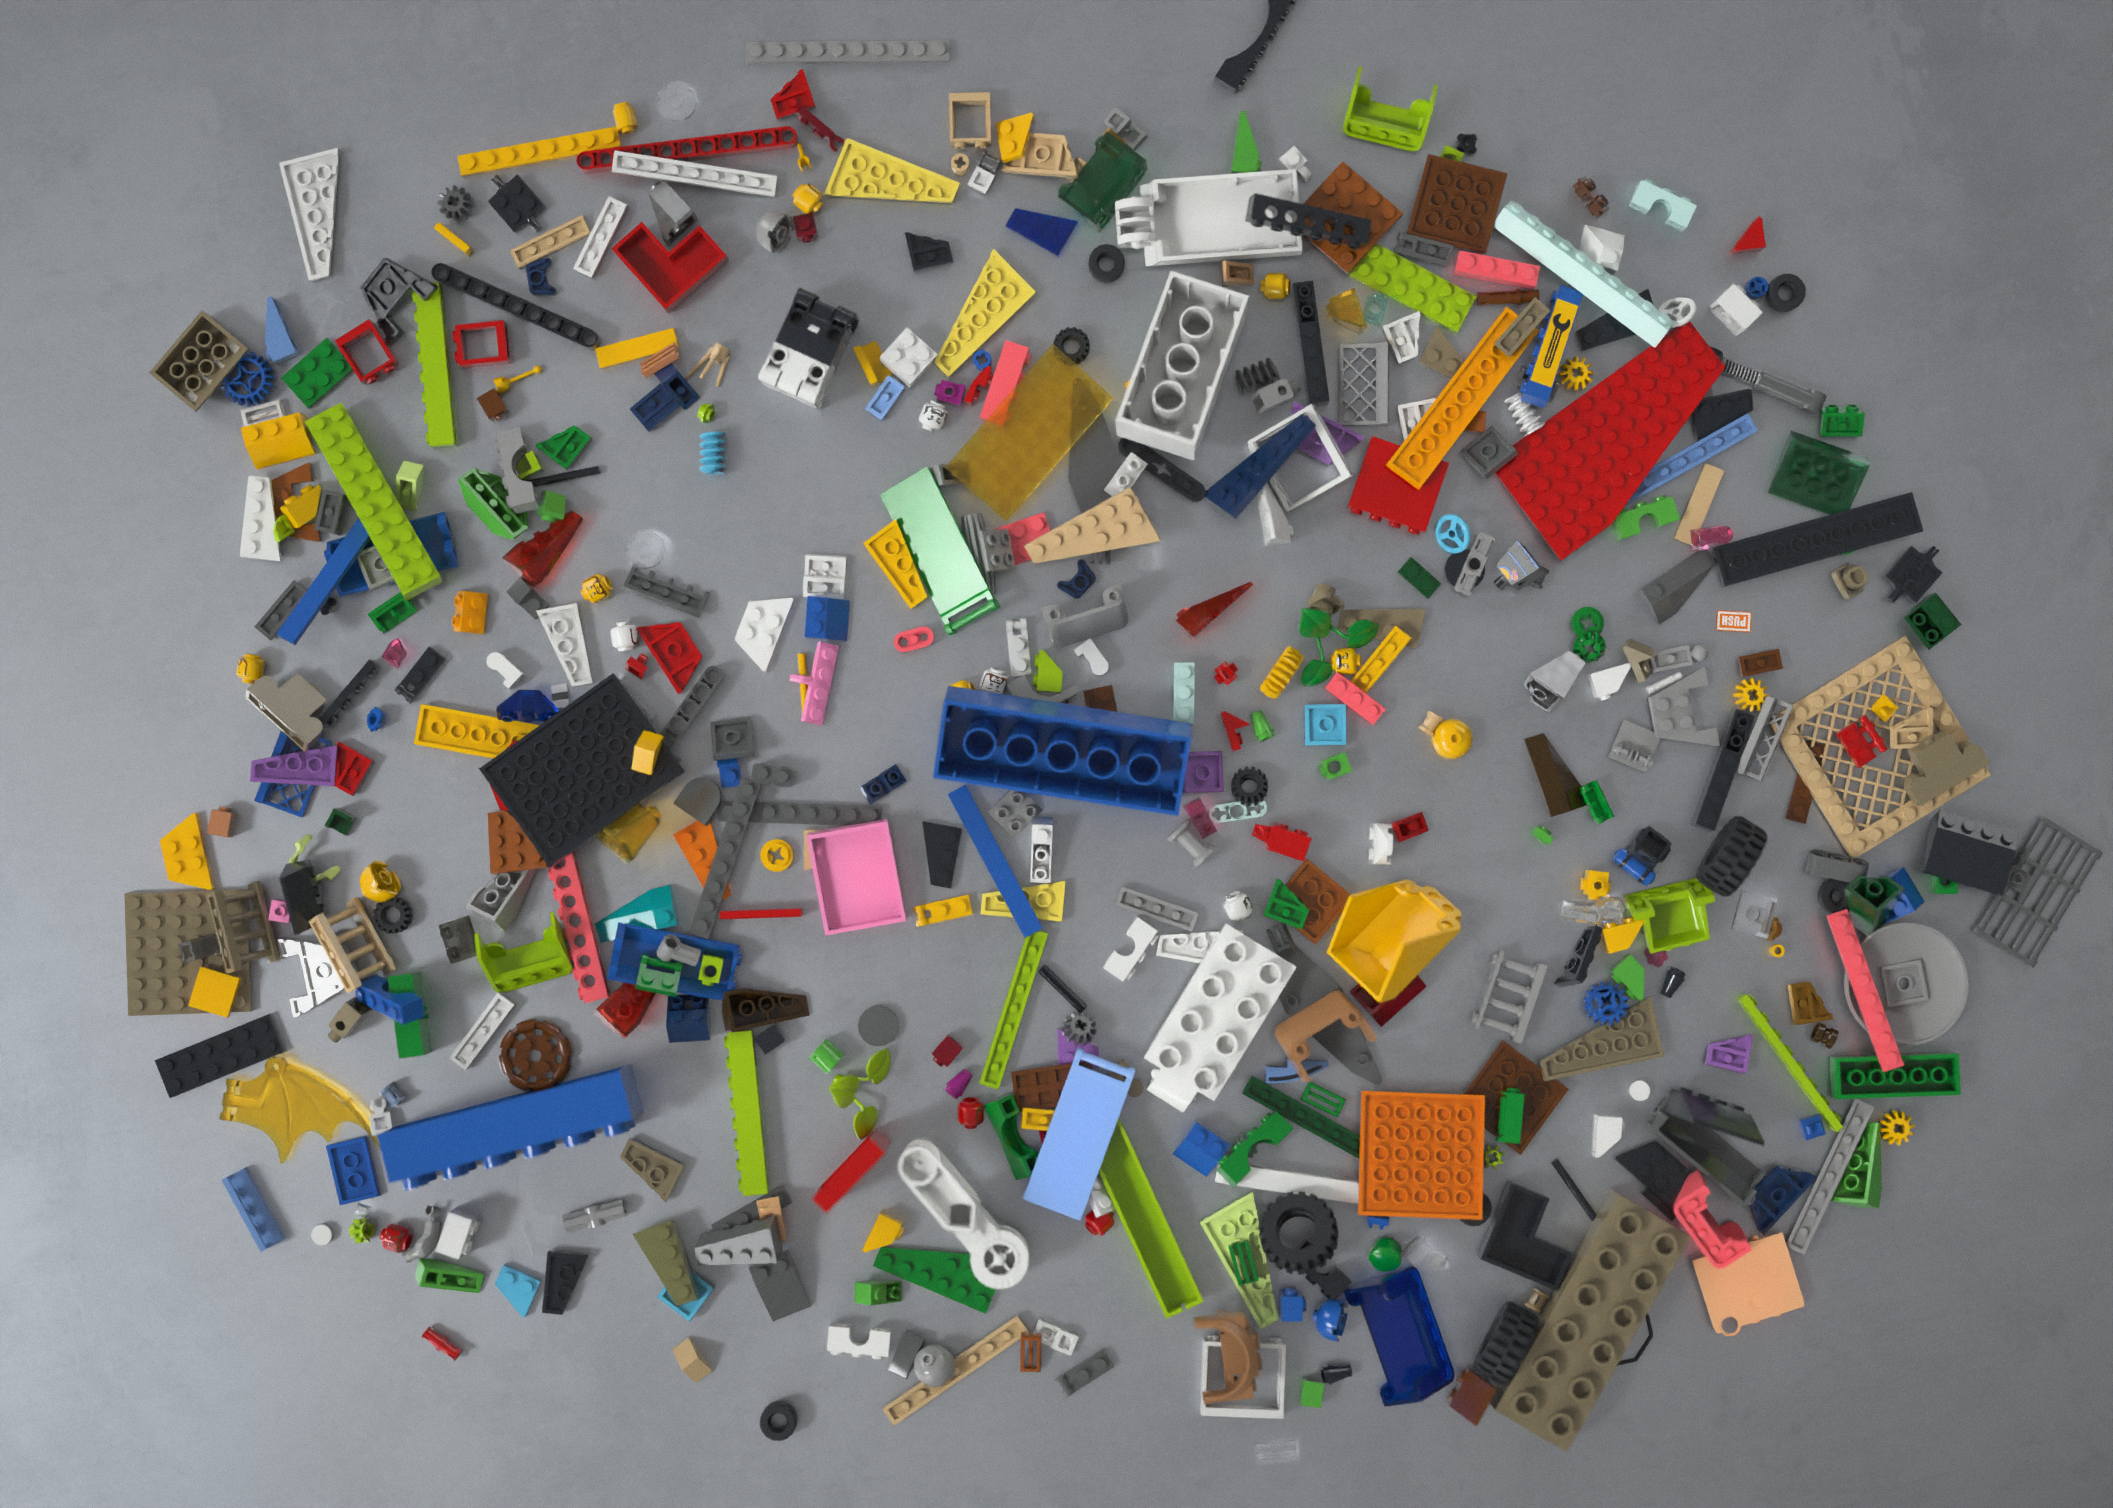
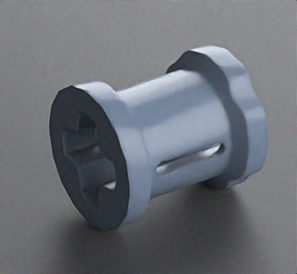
[380,1081,407,1109]

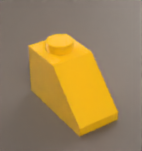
[862,1211,904,1253]

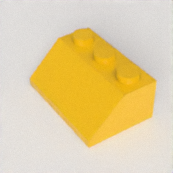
[241,412,316,470]

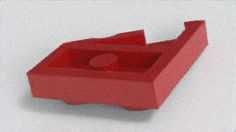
[770,69,816,120]
[334,741,374,796]

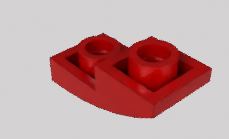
[964,366,994,406]

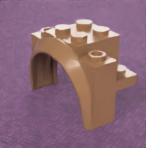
[1193,1309,1262,1404]

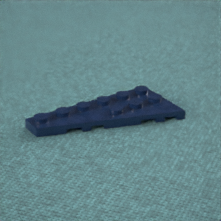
[1204,414,1316,519]

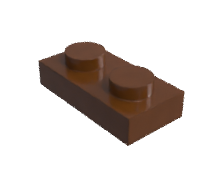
[1737,649,1783,677]

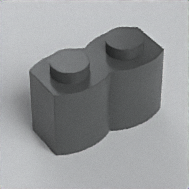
[751,763,796,787]

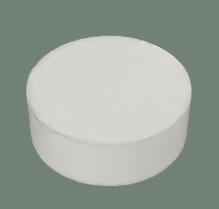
[1628,1080,1650,1101]
[311,1224,333,1245]

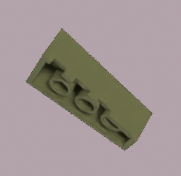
[632,1220,700,1306]

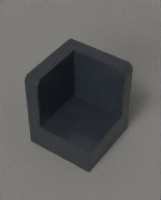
[754,1023,785,1055]

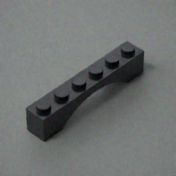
[1214,0,1298,94]

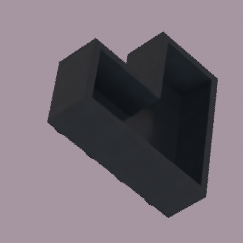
[1477,1180,1572,1291]

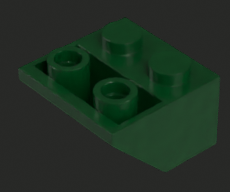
[1903,593,1961,650]

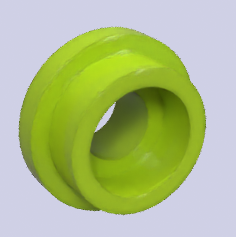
[697,403,716,423]

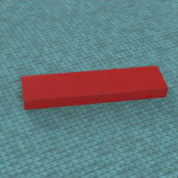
[719,908,803,919]

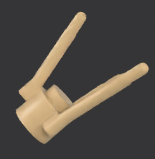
[685,343,730,387]

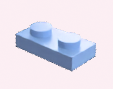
[865,375,905,421]

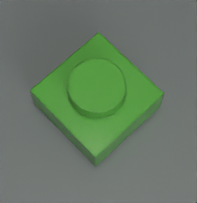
[1530,826,1554,845]

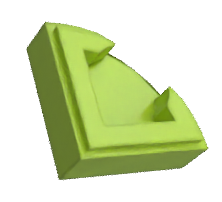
[273,514,295,542]

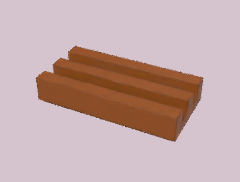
[1020,1332,1041,1372]

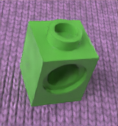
[1319,752,1352,780]

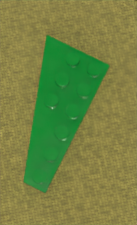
[873,1246,996,1314]

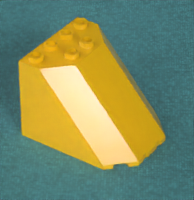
[1327,879,1461,1003]

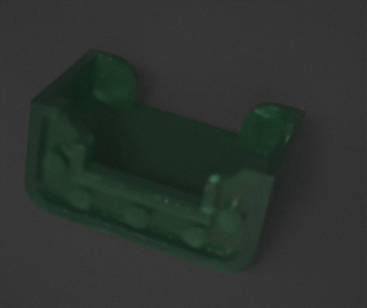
[1057,131,1147,232]

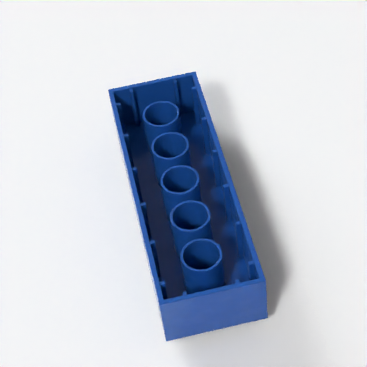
[933,686,1192,816]
[377,1064,644,1190]

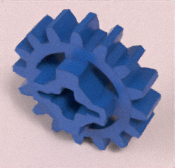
[1583,981,1629,1026]

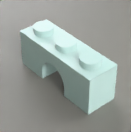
[1628,179,1697,231]
[1173,662,1195,725]

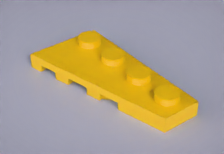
[863,519,928,609]

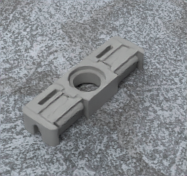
[1454,532,1495,596]

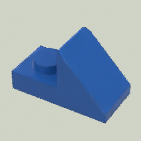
[717,758,741,788]

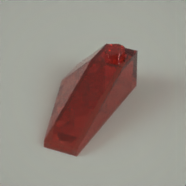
[502,510,583,587]
[1175,582,1253,639]

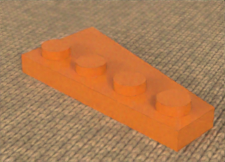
[673,820,732,901]

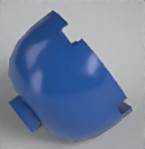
[1313,1299,1348,1342]

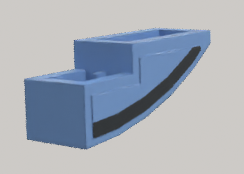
[1265,1058,1329,1083]

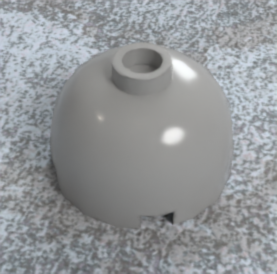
[755,211,794,253]
[914,1344,956,1388]

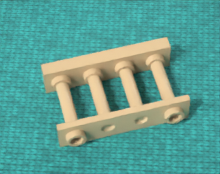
[309,897,396,994]

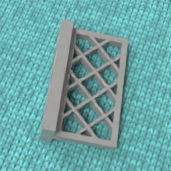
[1339,342,1389,426]

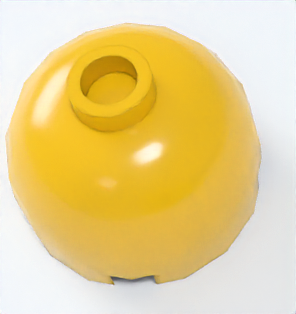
[1431,719,1473,759]
[359,861,401,902]

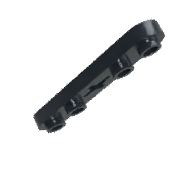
[1118,437,1206,502]

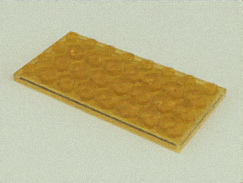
[945,344,1114,522]

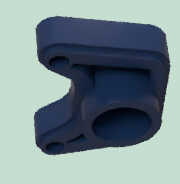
[526,258,557,296]
[1057,559,1096,599]

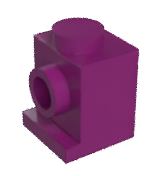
[934,380,966,407]

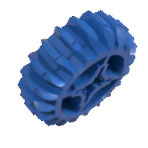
[221,352,276,407]

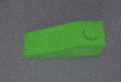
[1231,111,1262,174]
[415,1258,484,1293]

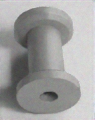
[1167,819,1216,867]

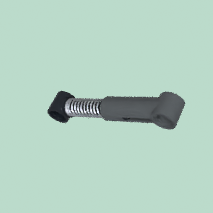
[1710,347,1827,415]

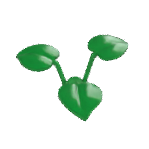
[1299,608,1379,687]

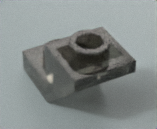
[178,933,221,963]

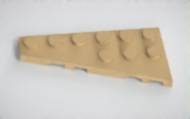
[1024,486,1161,564]

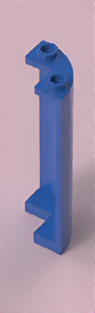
[324,512,458,597]

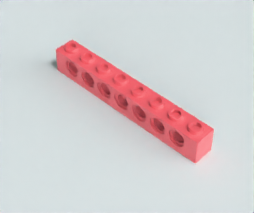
[548,851,611,1003]

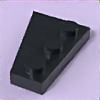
[1692,389,1754,441]
[922,821,962,889]
[1554,925,1603,987]
[542,1250,589,1315]

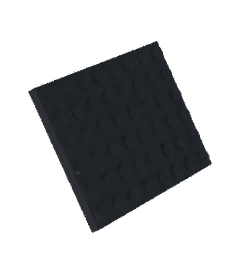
[479,673,685,868]

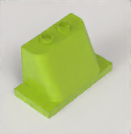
[1623,877,1715,954]

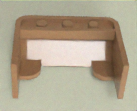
[1274,990,1377,1082]

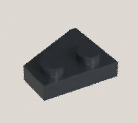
[905,232,953,272]

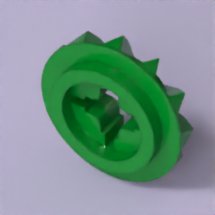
[1571,607,1604,636]
[1573,632,1606,664]

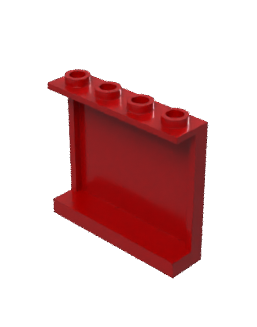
[1347,436,1449,536]

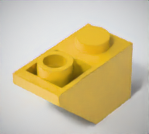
[280,484,321,528]
[1601,916,1643,954]

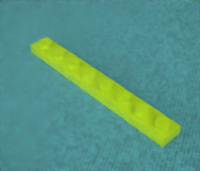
[979,931,1048,1090]
[1736,993,1844,1132]

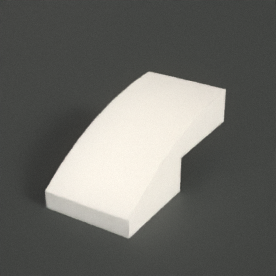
[1033,1319,1079,1356]

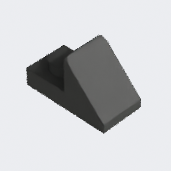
[506,577,550,620]

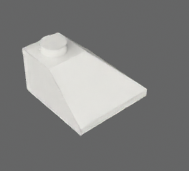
[1578,224,1625,275]

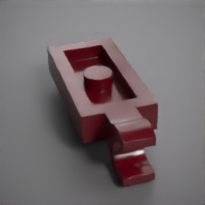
[794,106,844,152]

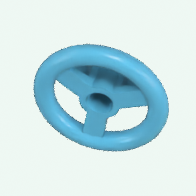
[1435,514,1471,554]

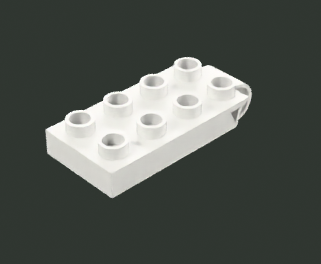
[1115,169,1302,266]
[1144,923,1296,1112]

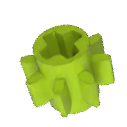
[1484,1144,1505,1170]
[349,1218,374,1243]

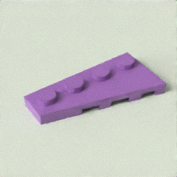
[250,745,337,786]

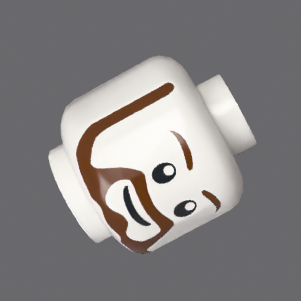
[611,621,639,651]
[979,667,1009,694]

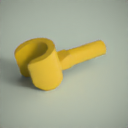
[797,143,812,172]

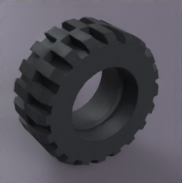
[1696,816,1768,897]
[1259,1191,1339,1275]
[1473,1302,1539,1385]

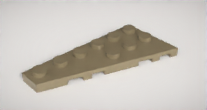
[1540,996,1664,1081]

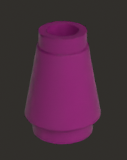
[944,1069,973,1100]

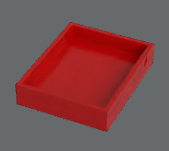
[812,1128,891,1214]

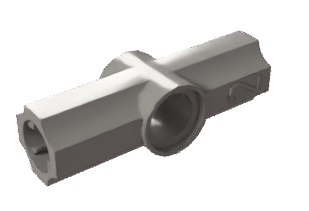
[562,1199,627,1233]

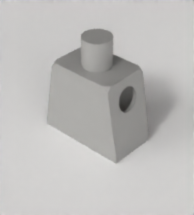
[1250,378,1301,416]

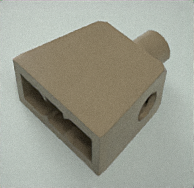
[328,997,373,1043]

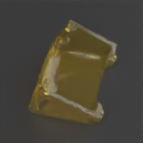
[596,804,661,864]

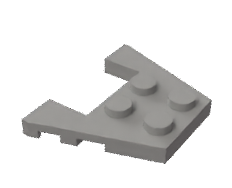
[1648,668,1720,746]

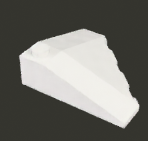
[1257,483,1294,546]

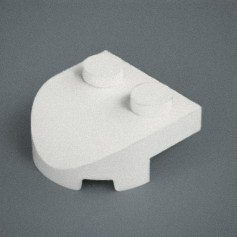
[1368,823,1393,865]

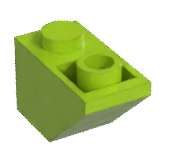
[1033,650,1063,693]

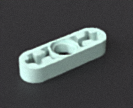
[1208,800,1267,823]

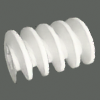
[1504,392,1545,437]

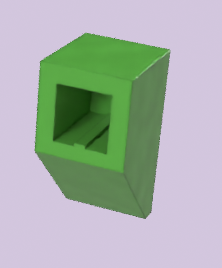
[536,490,566,522]
[1609,954,1645,1001]
[855,1280,902,1306]

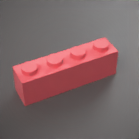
[1453,251,1540,290]
[980,340,1032,427]

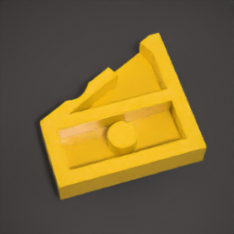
[995,112,1035,163]

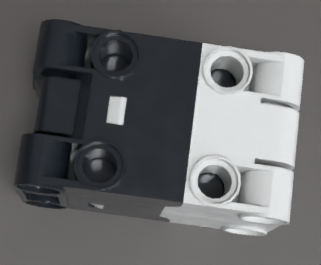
[758,287,859,410]

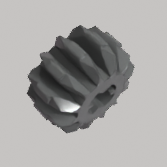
[437,185,473,221]
[1062,1011,1097,1046]

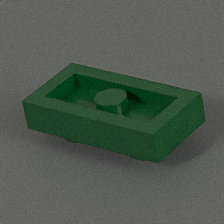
[1397,557,1441,599]

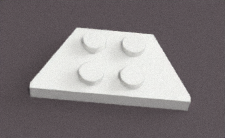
[734,598,794,672]

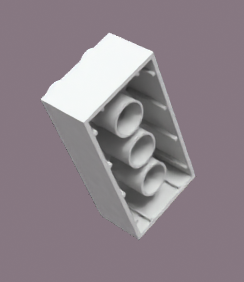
[1116,271,1249,461]

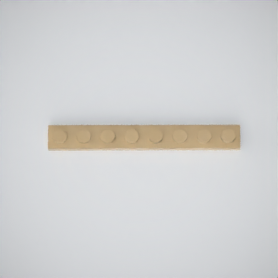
[882,1315,1029,1426]

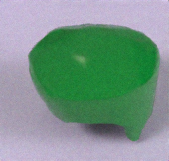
[1368,1237,1402,1272]

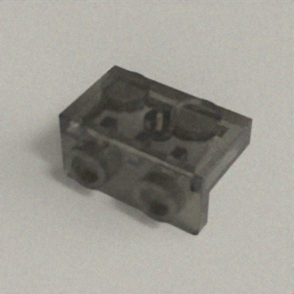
[439,916,477,964]

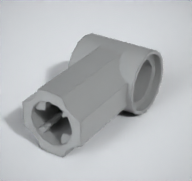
[656,934,701,966]

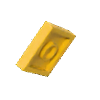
[188,966,241,1018]

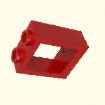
[335,319,399,385]
[452,320,511,368]

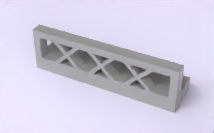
[1736,696,1794,781]

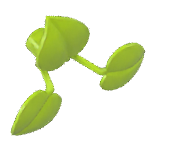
[828,1048,891,1140]

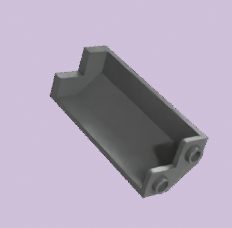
[1645,1093,1766,1208]

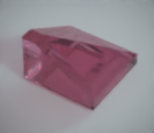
[381,638,407,669]

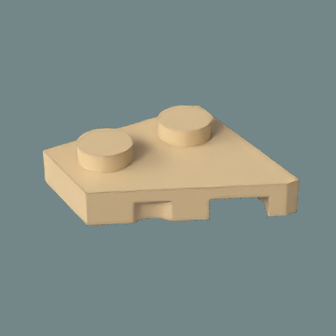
[1890,707,1933,749]

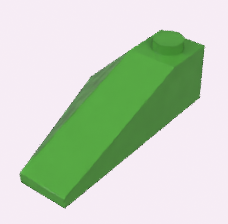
[1830,1122,1882,1209]

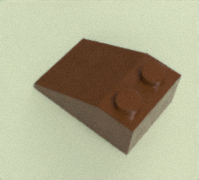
[1447,1367,1497,1426]

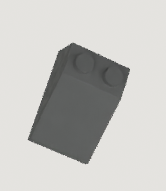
[748,1249,811,1321]

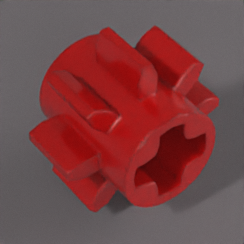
[1214,661,1239,686]

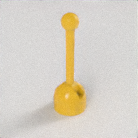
[493,365,542,394]

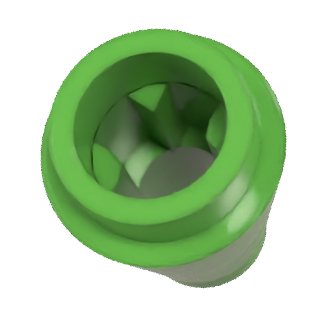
[1251,710,1275,742]

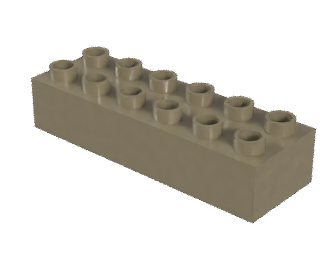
[1490,1189,1691,1452]

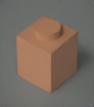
[207,806,237,837]

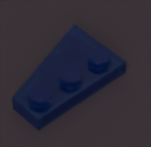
[1005,208,1078,257]

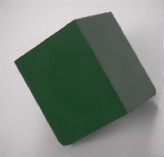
[325,808,357,836]

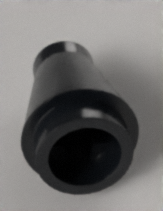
[1660,966,1686,998]
[1321,1364,1352,1385]

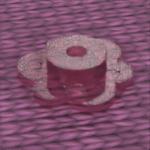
[1644,949,1668,967]

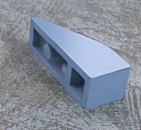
[265,296,300,365]

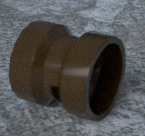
[1810,1022,1839,1049]

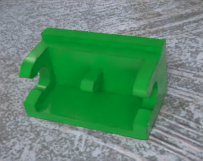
[368,592,418,634]

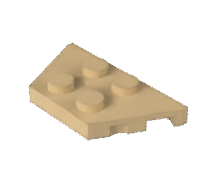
[1002,133,1079,178]

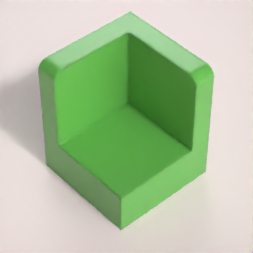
[1299,1377,1324,1408]

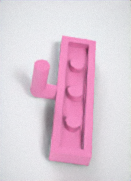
[790,641,839,725]

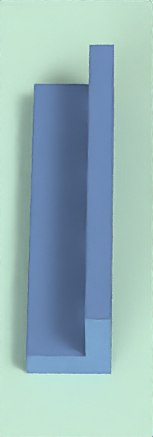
[222,1167,285,1252]

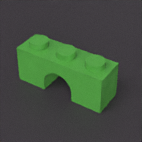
[1613,495,1680,541]

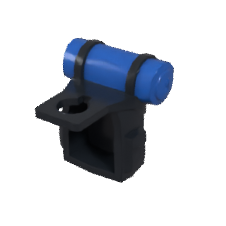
[1612,826,1672,886]

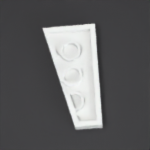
[536,603,592,687]
[1156,930,1244,963]

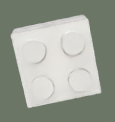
[1708,284,1763,336]
[880,327,938,388]
[435,1207,481,1260]

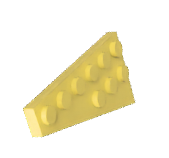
[824,138,960,203]
[934,248,1036,378]

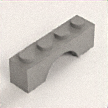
[495,427,540,514]

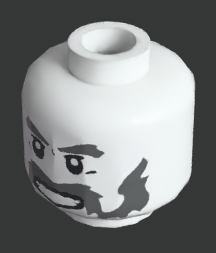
[919,400,948,432]
[1224,891,1253,923]

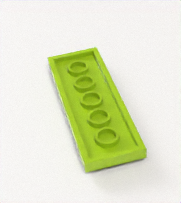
[1349,244,1477,333]

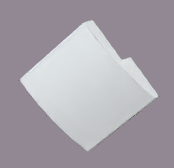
[803,554,847,599]

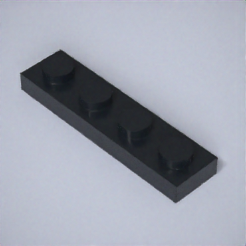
[319,659,380,727]

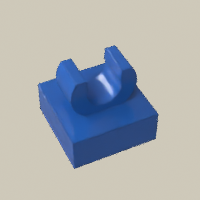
[1799,1114,1826,1140]
[1367,1215,1389,1230]

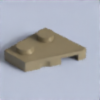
[1418,327,1464,379]

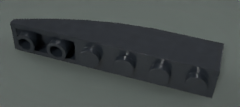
[1293,280,1330,406]
[1690,709,1755,832]

